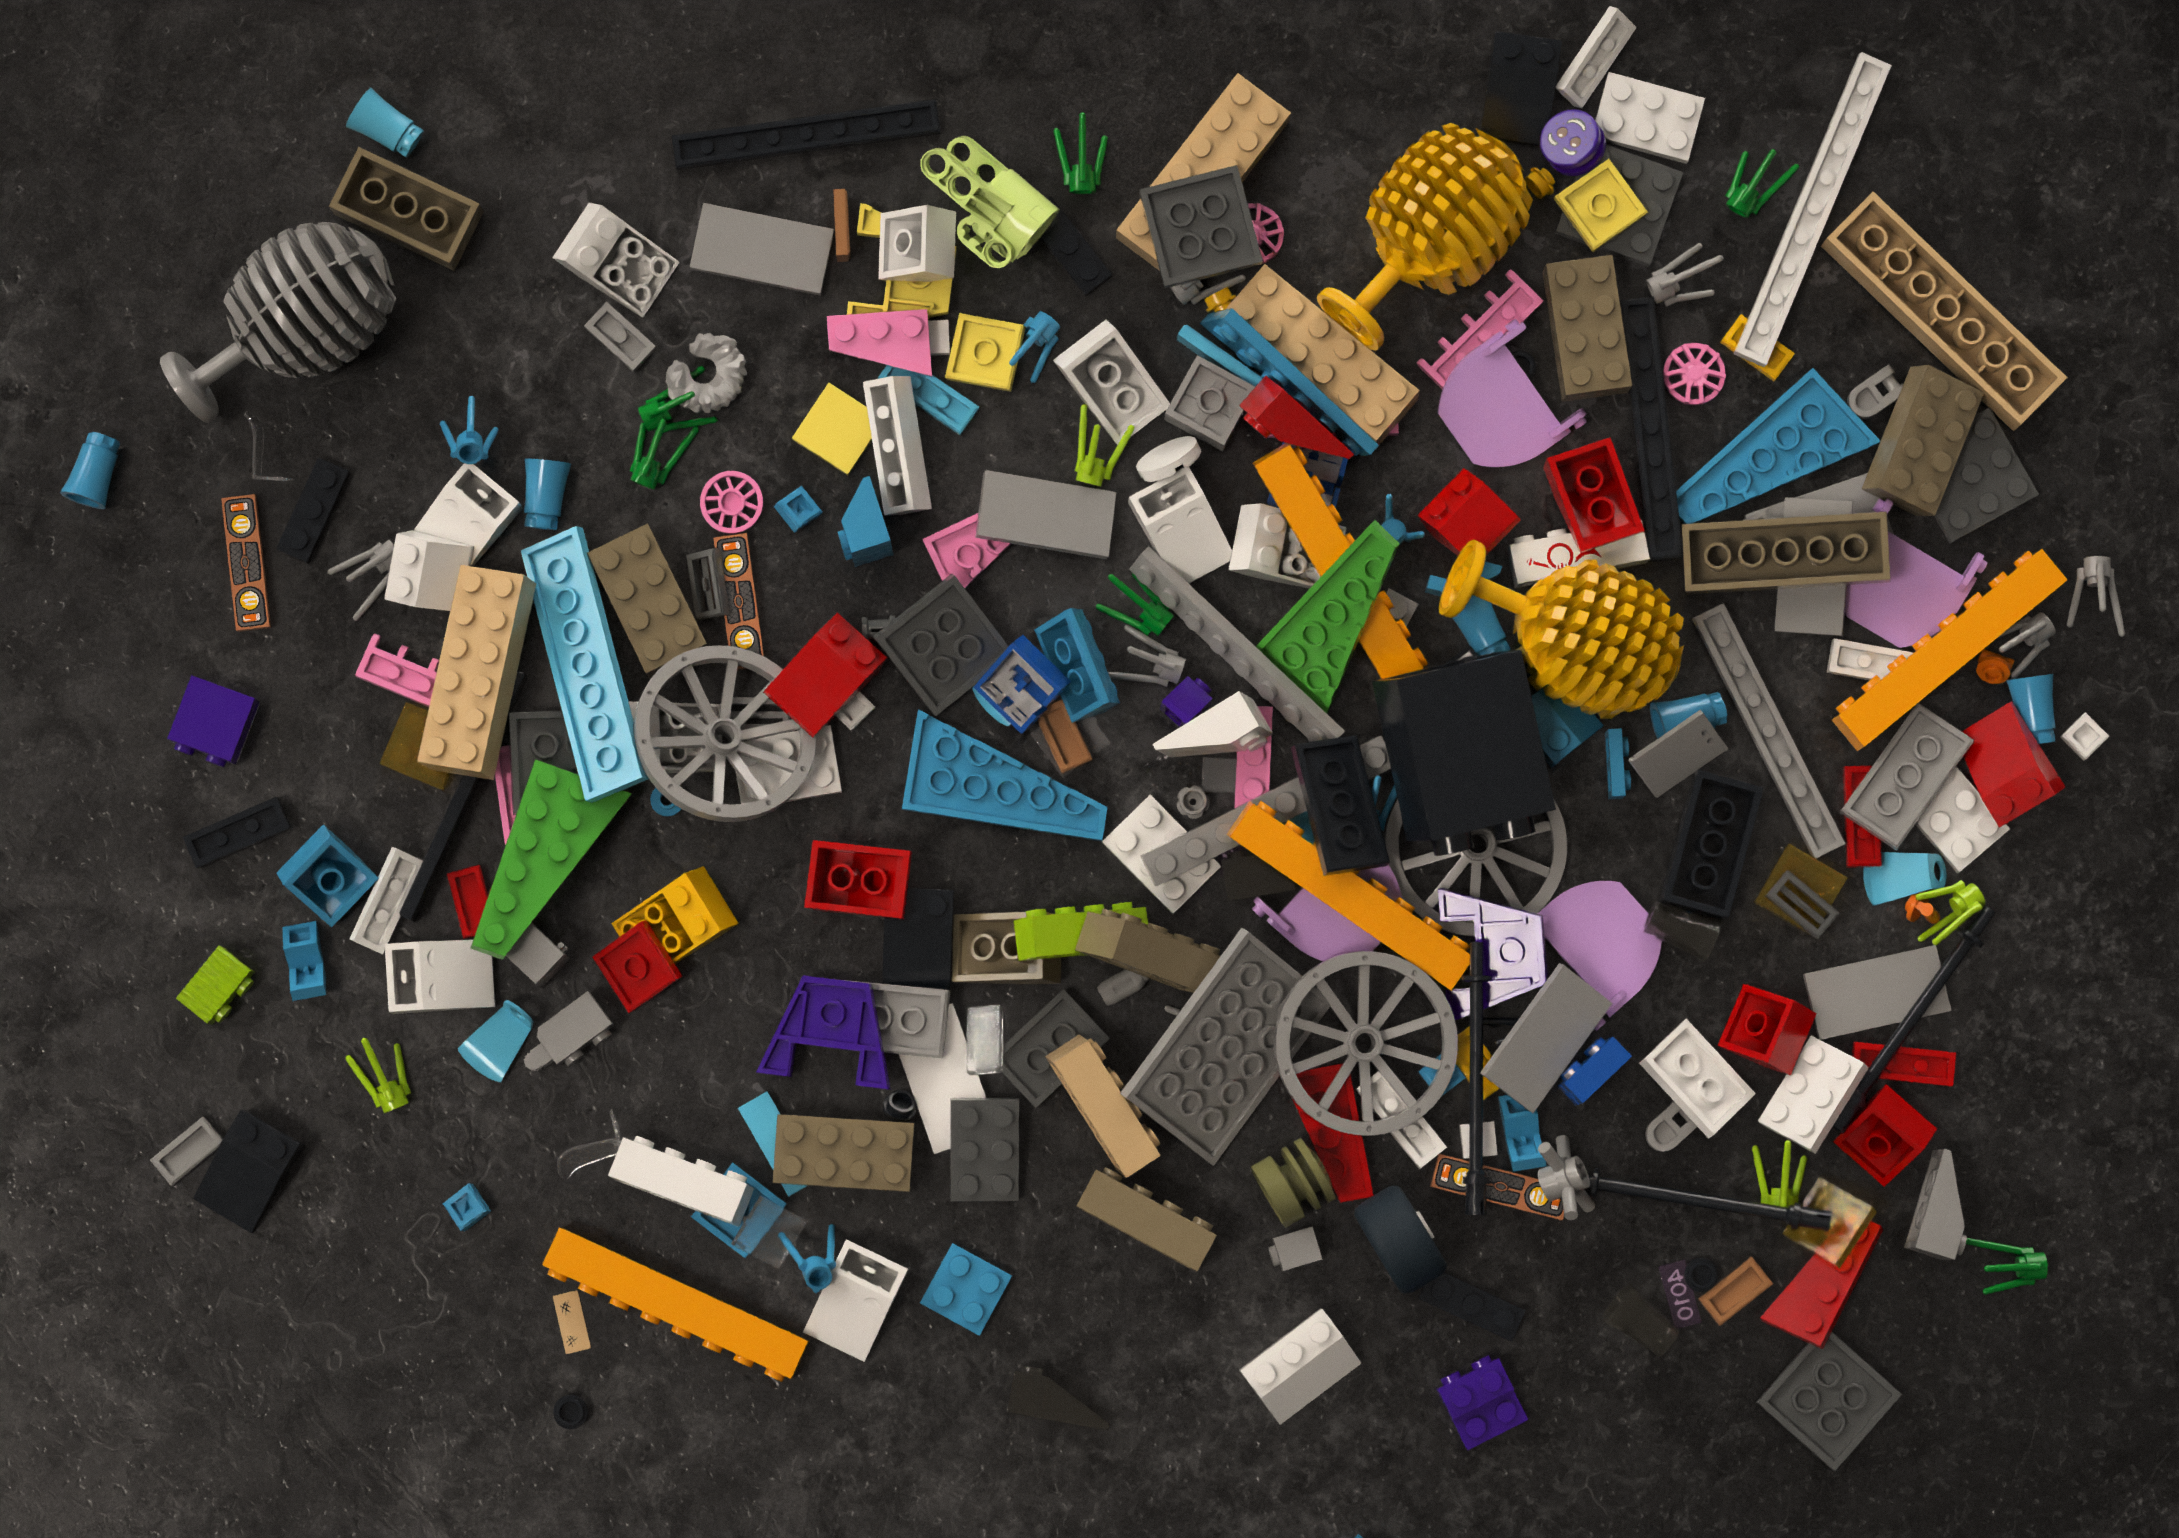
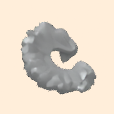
[666,333,747,413]

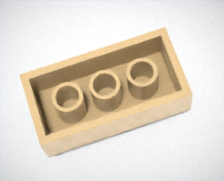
[1045,1035,1161,1178]

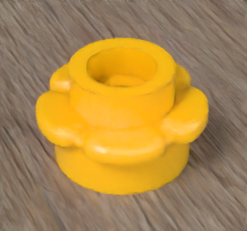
[1525,167,1555,199]
[1204,287,1236,312]

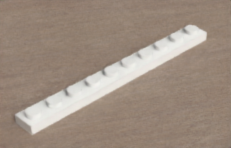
[1733,52,1892,367]

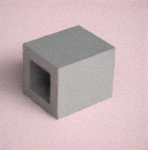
[1268,1227,1322,1271]

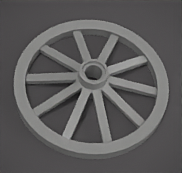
[633,645,816,822]
[1385,799,1567,937]
[1274,951,1458,1136]

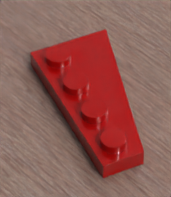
[1291,1063,1374,1203]
[1760,1212,1883,1349]

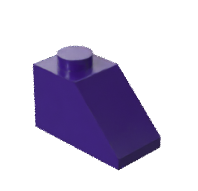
[1160,676,1213,727]

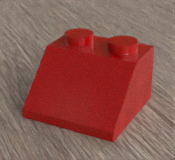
[1417,468,1521,556]
[1717,984,1817,1076]
[1833,1084,1937,1187]

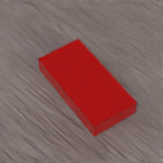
[447,865,488,939]

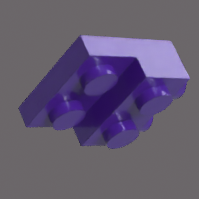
[1436,1355,1528,1450]

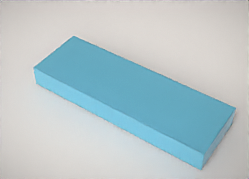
[1177,325,1263,387]
[878,365,980,436]
[738,1091,807,1197]

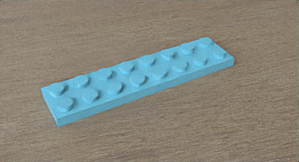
[521,526,649,803]

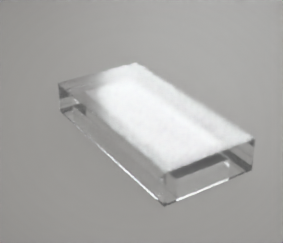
[966,1005,1003,1075]

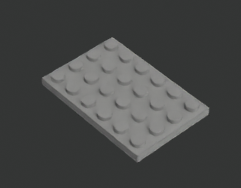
[1120,928,1330,1166]

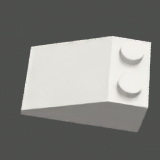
[1053,320,1170,445]
[1153,691,1273,757]

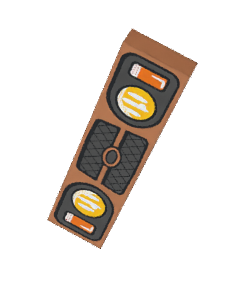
[221,494,271,632]
[713,533,764,671]
[1430,1154,1564,1220]

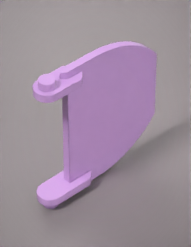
[1438,319,1587,467]
[1845,498,1988,648]
[1252,865,1402,961]
[1537,881,1662,1031]

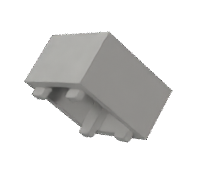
[1164,355,1255,452]
[506,923,570,988]

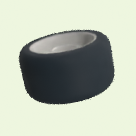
[1354,1186,1447,1294]

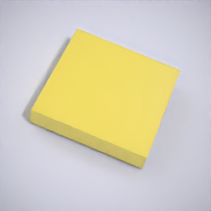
[1554,159,1648,252]
[945,313,1026,392]
[792,383,872,476]

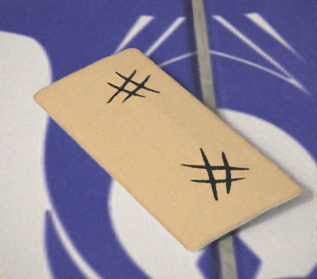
[553,1290,591,1354]

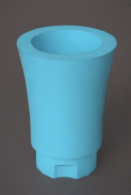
[346,88,424,158]

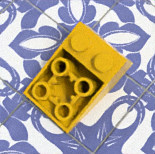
[611,866,739,964]

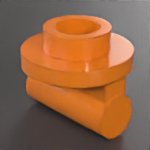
[1976,649,2014,684]
[1905,891,1940,924]

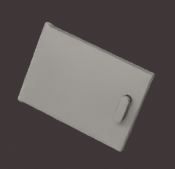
[1628,709,1728,798]

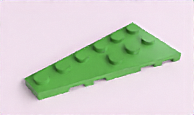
[1256,520,1400,714]
[470,759,631,960]

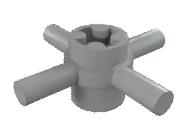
[1538,1135,1595,1220]

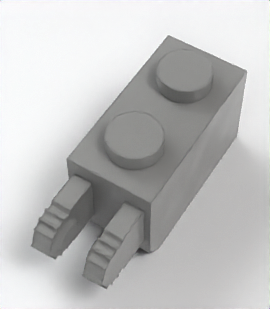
[523,991,615,1072]

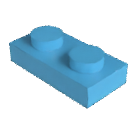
[1605,728,1631,800]

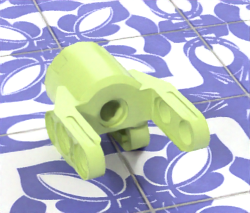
[920,136,1060,268]

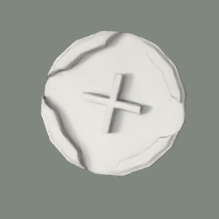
[1136,436,1201,482]

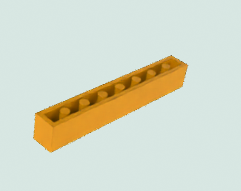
[1252,443,1428,679]
[1832,549,2068,751]
[1226,801,1470,991]
[542,1228,809,1382]

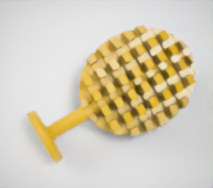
[1317,123,1533,351]
[1439,539,1684,719]

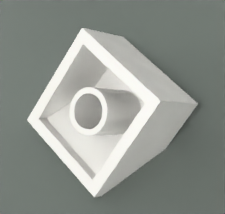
[879,205,956,282]
[384,530,474,611]

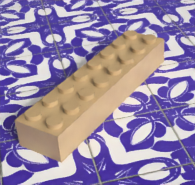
[1821,191,2067,431]

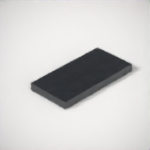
[1291,735,1390,876]

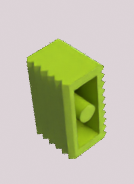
[176,945,255,1025]

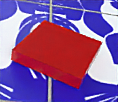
[592,920,683,1013]

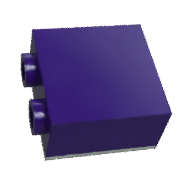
[167,675,260,768]

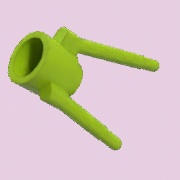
[1075,404,1134,487]
[1916,880,1985,945]
[345,1038,411,1114]
[1752,1140,1807,1207]

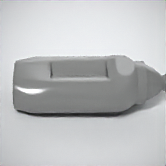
[1097,969,1149,1006]

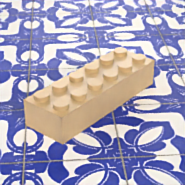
[1116,73,1291,271]
[1225,264,1420,445]
[417,565,536,780]

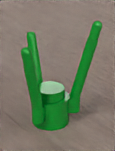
[1053,112,1108,194]
[1725,149,1799,218]
[638,366,717,433]
[629,419,699,490]
[1096,573,1174,636]
[1966,1238,2048,1295]

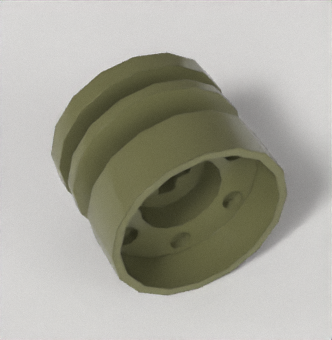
[1250,1138,1336,1228]

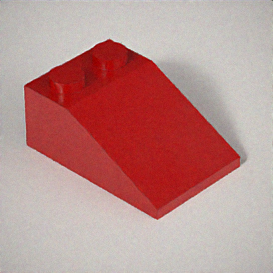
[1239,376,1354,459]
[1543,437,1645,553]
[763,612,887,738]
[1961,701,2065,828]
[804,840,912,919]

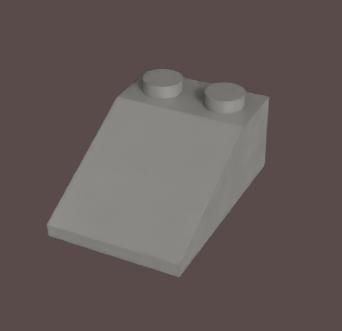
[1904,1149,1967,1260]

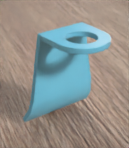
[1863,852,1947,906]
[458,1000,534,1082]

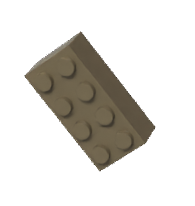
[329,147,484,271]
[1542,255,1632,402]
[1862,365,1984,516]
[587,523,708,678]
[1075,909,1220,993]
[773,1114,914,1192]
[1076,1167,1217,1272]

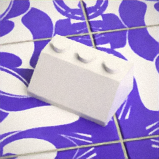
[1239,1308,1361,1425]

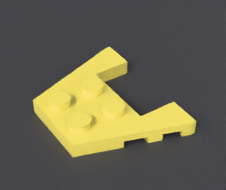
[847,203,956,318]

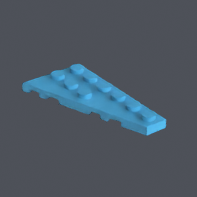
[1199,308,1379,456]
[1676,368,1880,524]
[902,709,1108,841]

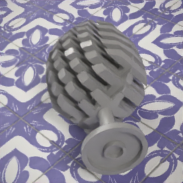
[160,222,397,423]

